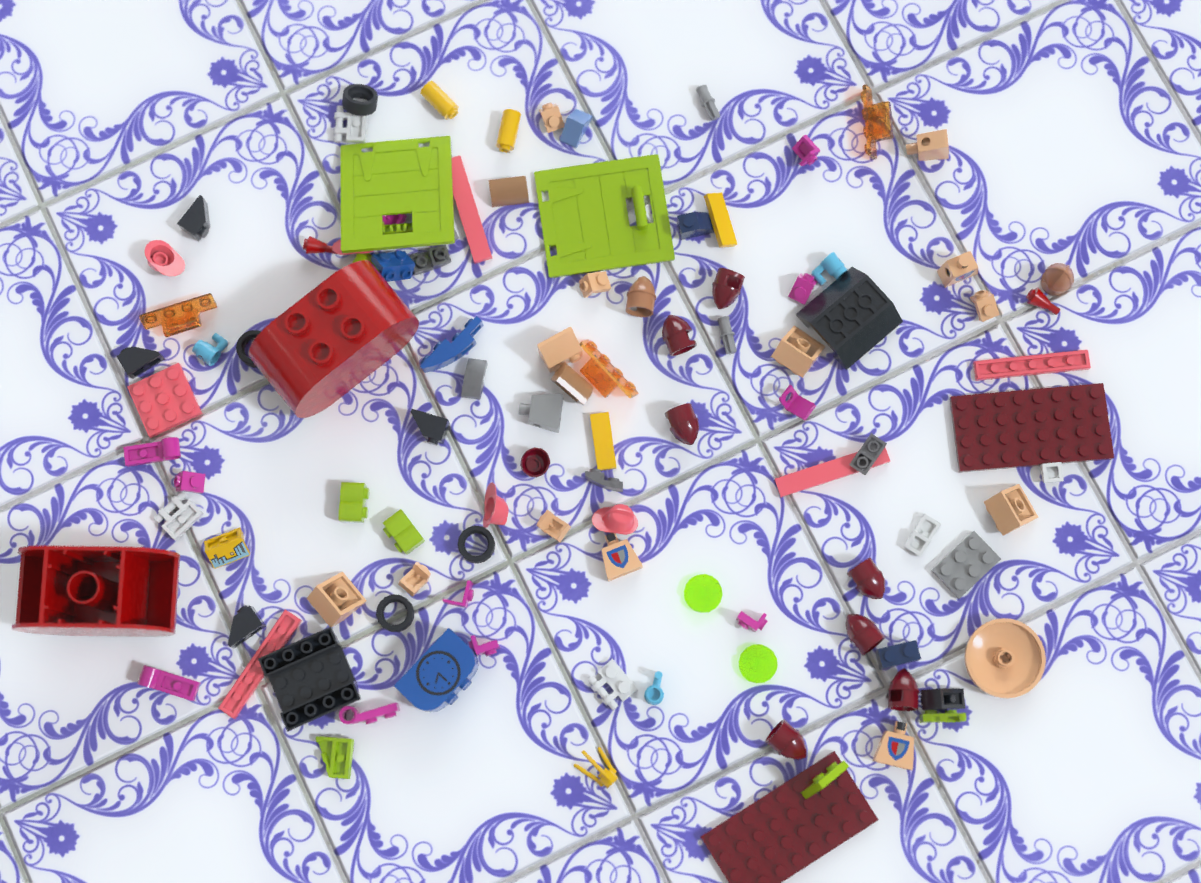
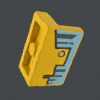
[204,527,250,569]

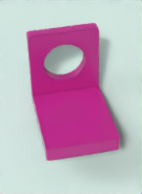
[779,385,816,421]
[442,580,474,608]

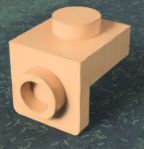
[539,102,565,133]
[579,271,611,298]
[970,290,999,322]
[536,510,571,542]
[398,562,431,597]

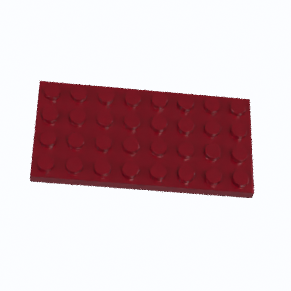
[949,383,1114,473]
[700,751,879,883]

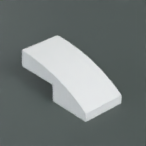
[1040,462,1064,483]
[904,513,941,557]

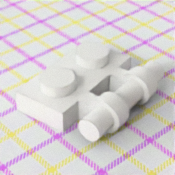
[333,106,368,143]
[154,491,204,541]
[587,659,638,710]

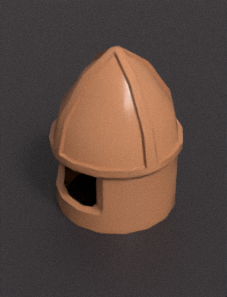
[1040,263,1074,296]
[626,276,656,317]

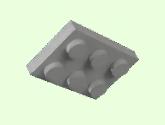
[931,531,1001,599]

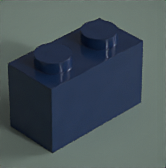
[875,640,921,670]

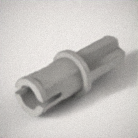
[696,84,720,121]
[717,316,737,355]

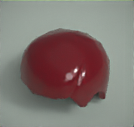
[520,447,550,478]

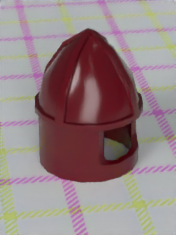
[712,268,745,309]
[662,315,697,356]
[665,403,699,445]
[846,557,885,599]
[846,614,885,656]
[887,668,920,711]
[765,719,807,760]

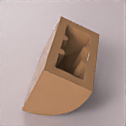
[489,176,529,207]
[550,362,593,405]

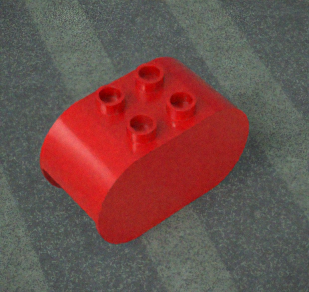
[248,260,419,418]
[11,546,180,637]

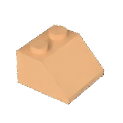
[771,325,826,378]
[537,326,583,373]
[984,484,1039,536]
[307,571,367,627]

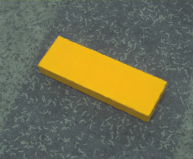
[704,193,738,248]
[590,412,617,471]

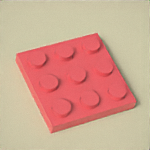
[127,363,203,438]

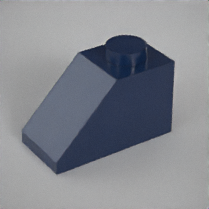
[677,211,714,240]

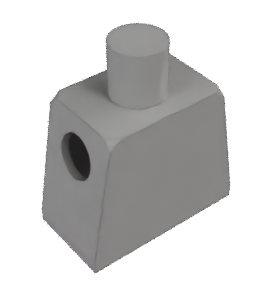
[518,393,563,433]

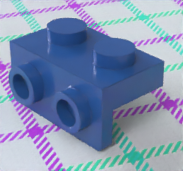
[371,251,415,282]

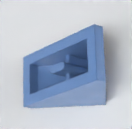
[560,109,593,149]

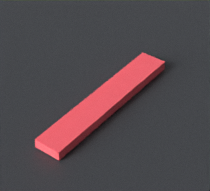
[452,155,493,264]
[973,350,1091,381]
[774,447,890,498]
[218,609,302,719]

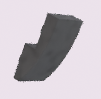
[409,245,451,276]
[461,358,488,400]
[849,433,887,475]
[585,469,623,492]

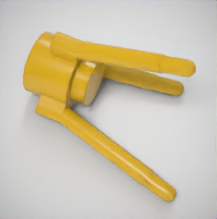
[574,747,618,789]

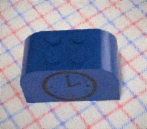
[394,628,479,712]

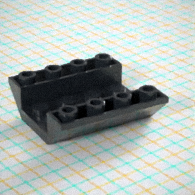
[796,267,903,370]
[258,627,361,732]

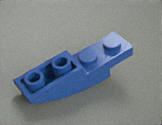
[420,316,484,373]

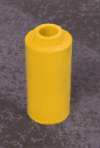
[420,81,459,119]
[496,109,521,153]

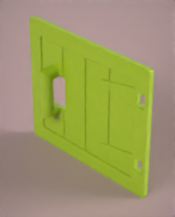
[340,136,455,253]
[534,154,675,278]

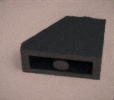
[177,195,210,241]
[116,346,165,379]
[411,409,450,446]
[228,605,266,648]
[921,688,965,710]

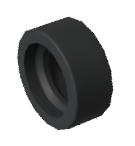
[342,84,378,116]
[236,330,261,368]
[457,525,495,564]
[376,594,414,632]

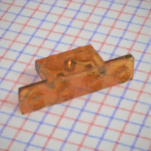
[861,84,894,160]
[139,293,217,337]
[579,339,639,398]

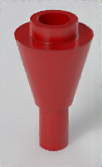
[303,236,336,254]
[1026,287,1060,315]

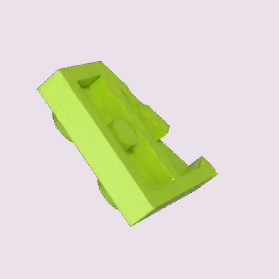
[919,710,966,723]
[316,736,354,779]
[801,760,849,799]

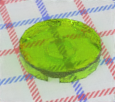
[684,574,723,613]
[738,644,778,684]

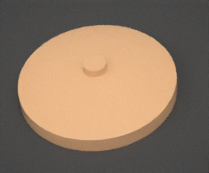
[965,618,1046,698]

